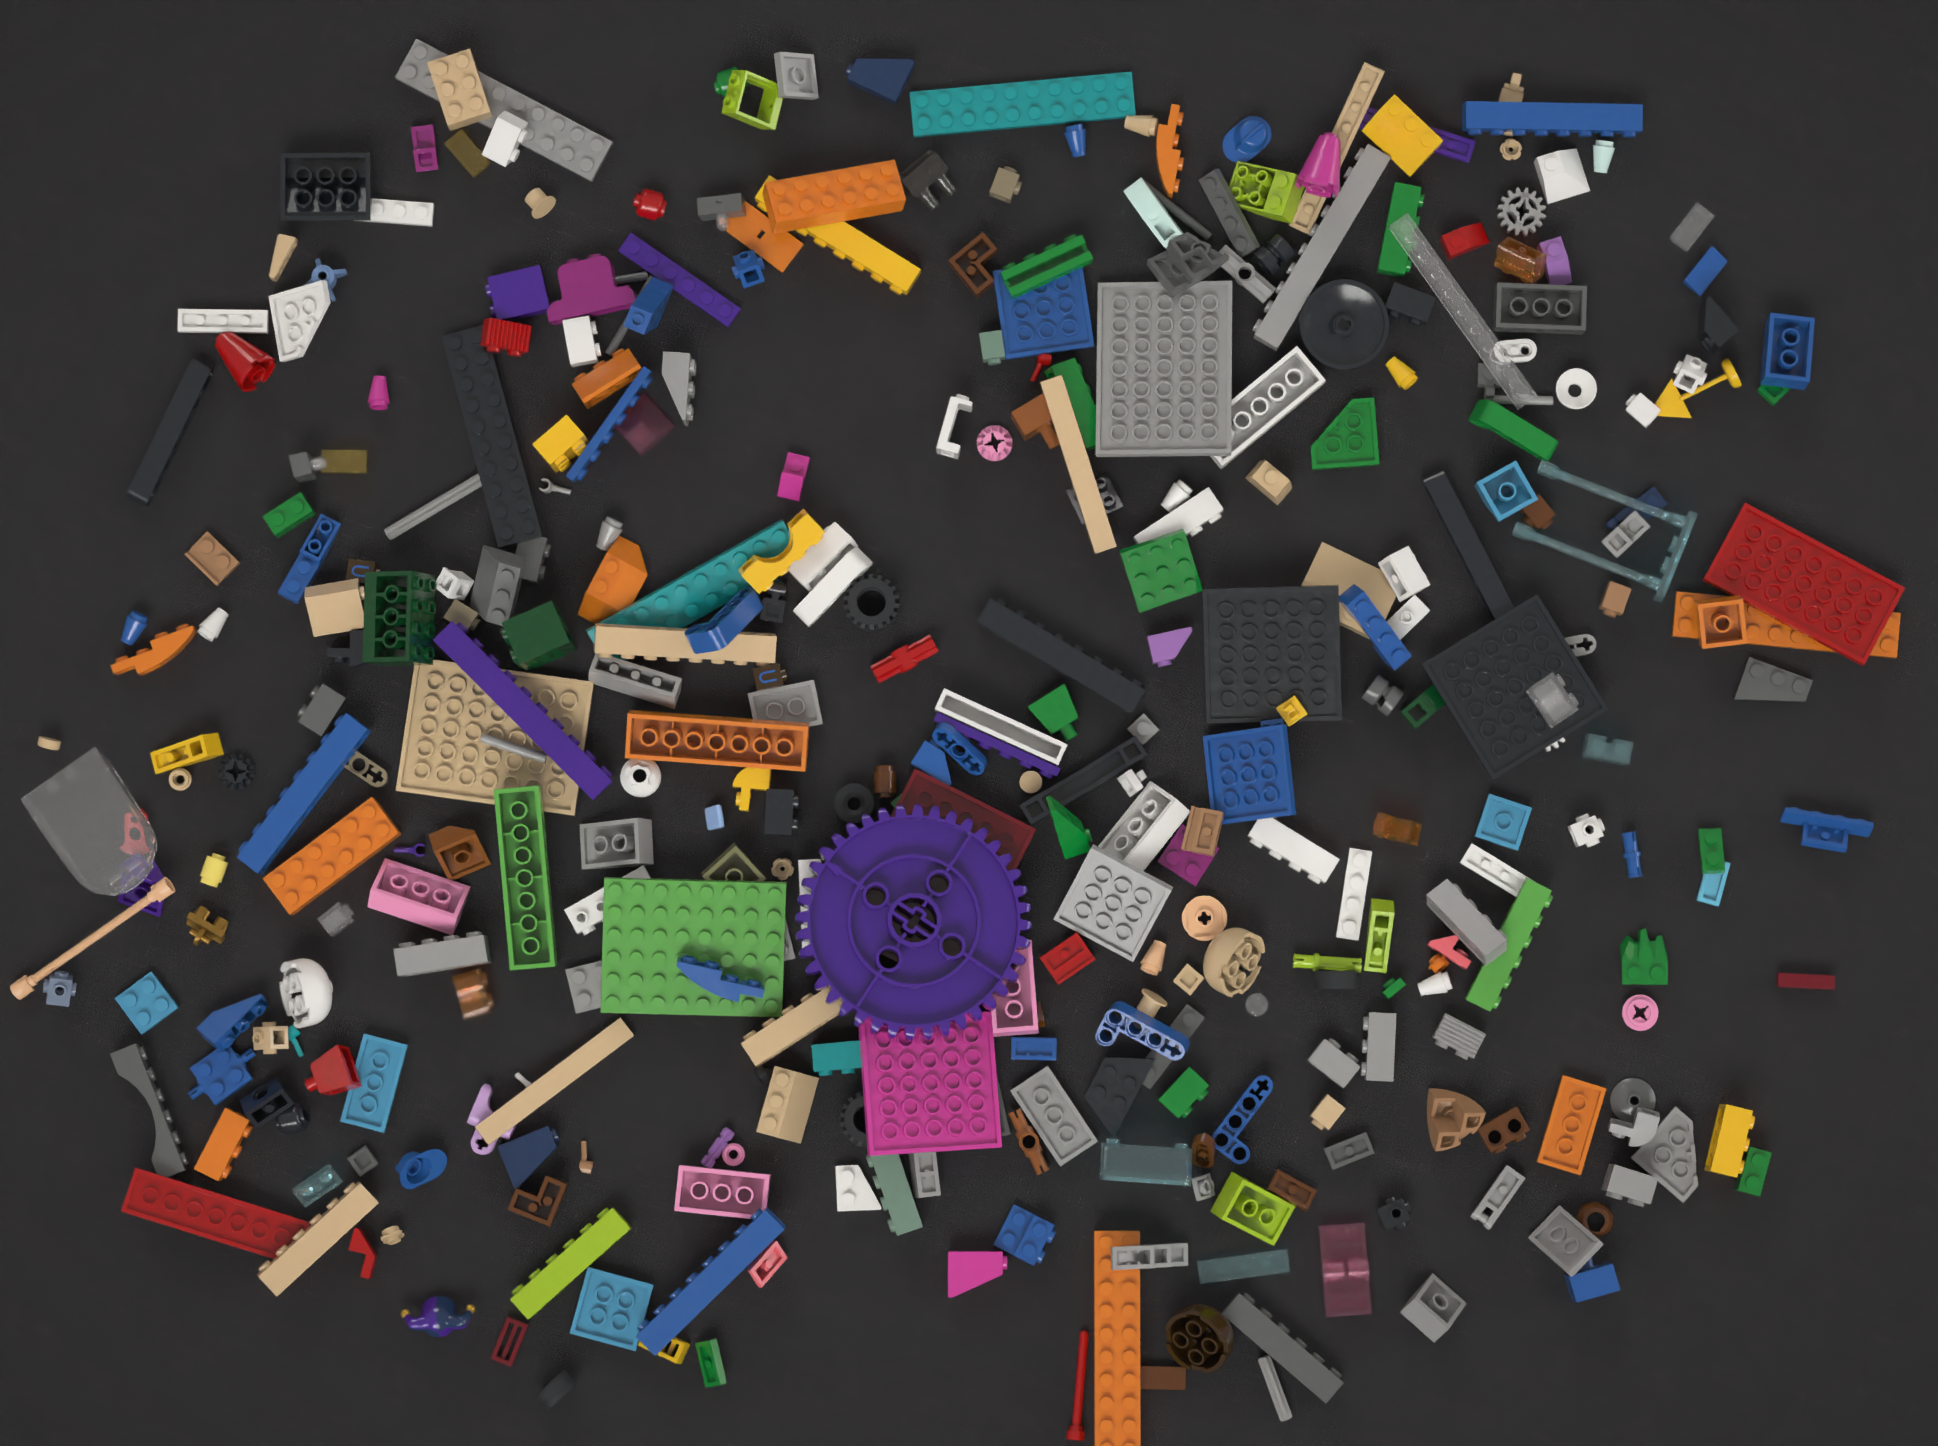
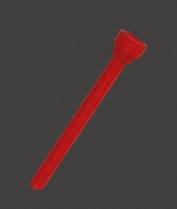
[1066,1330,1089,1441]

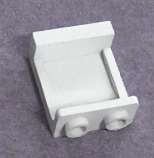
[936,394,973,459]

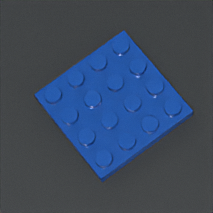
[993,267,1094,360]
[1203,724,1296,825]

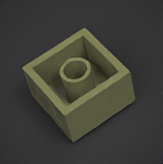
[701,842,766,881]

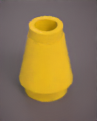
[1385,356,1418,390]

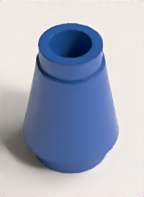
[1064,124,1086,157]
[121,611,148,646]

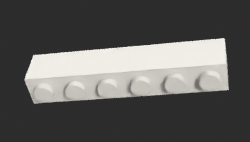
[935,688,1068,767]

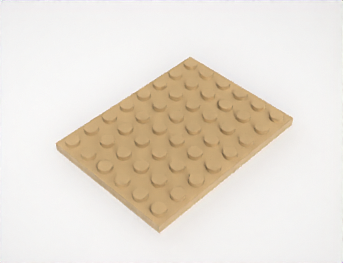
[396,660,594,816]

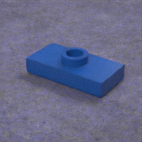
[1011,1037,1057,1061]

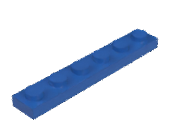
[566,366,653,483]

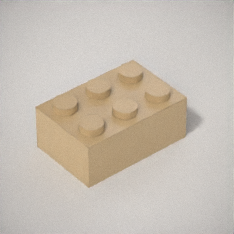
[427,49,493,131]

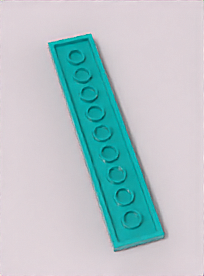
[910,72,1136,137]
[586,519,790,670]

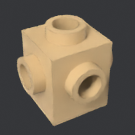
[253,1022,289,1054]

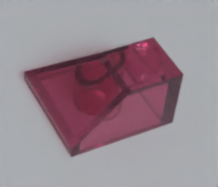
[615,393,674,457]

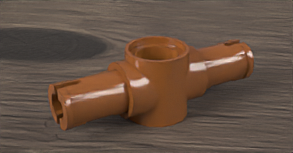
[1008,1108,1050,1175]

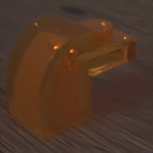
[1373,812,1422,846]

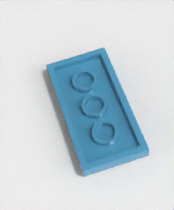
[340,1034,408,1133]

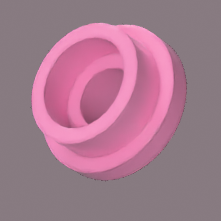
[722,1143,745,1166]

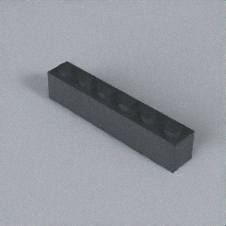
[1221,1293,1344,1403]

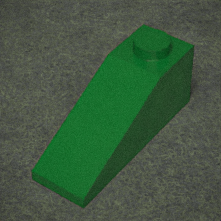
[1046,796,1092,860]

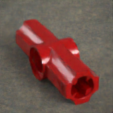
[870,635,939,684]

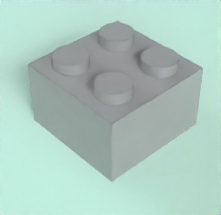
[1601,1164,1658,1207]

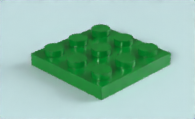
[1119,528,1203,613]

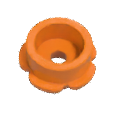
[1428,954,1449,974]

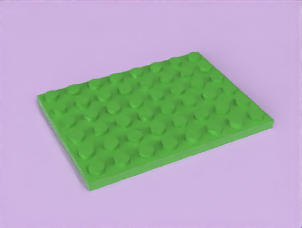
[601,877,786,1017]

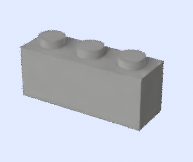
[1361,1012,1396,1082]

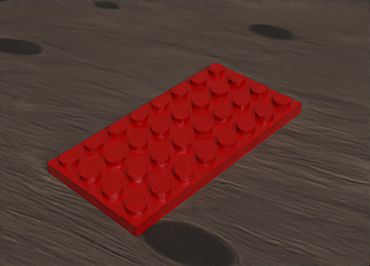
[1703,503,1905,666]

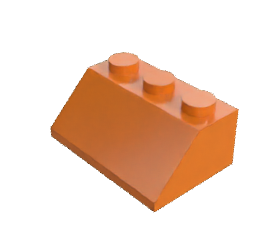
[572,348,642,410]

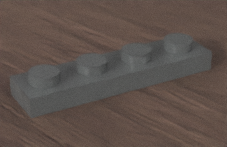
[1199,168,1260,258]
[1143,1004,1205,1089]

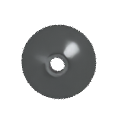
[1610,1078,1656,1123]

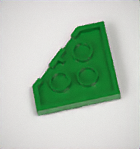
[1310,397,1380,470]

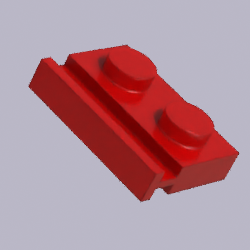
[1039,932,1095,985]

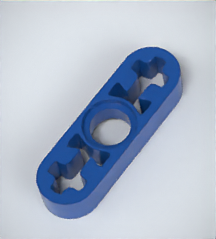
[932,722,987,775]

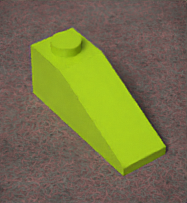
[1364,898,1395,973]

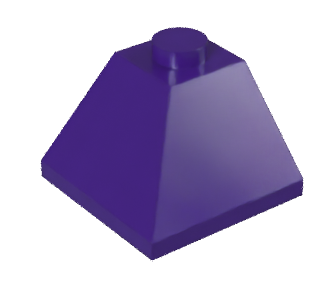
[118,854,164,917]

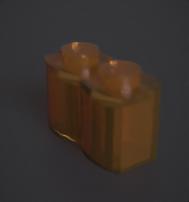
[452,969,495,1020]

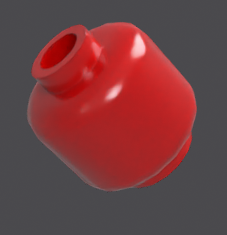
[632,188,667,221]

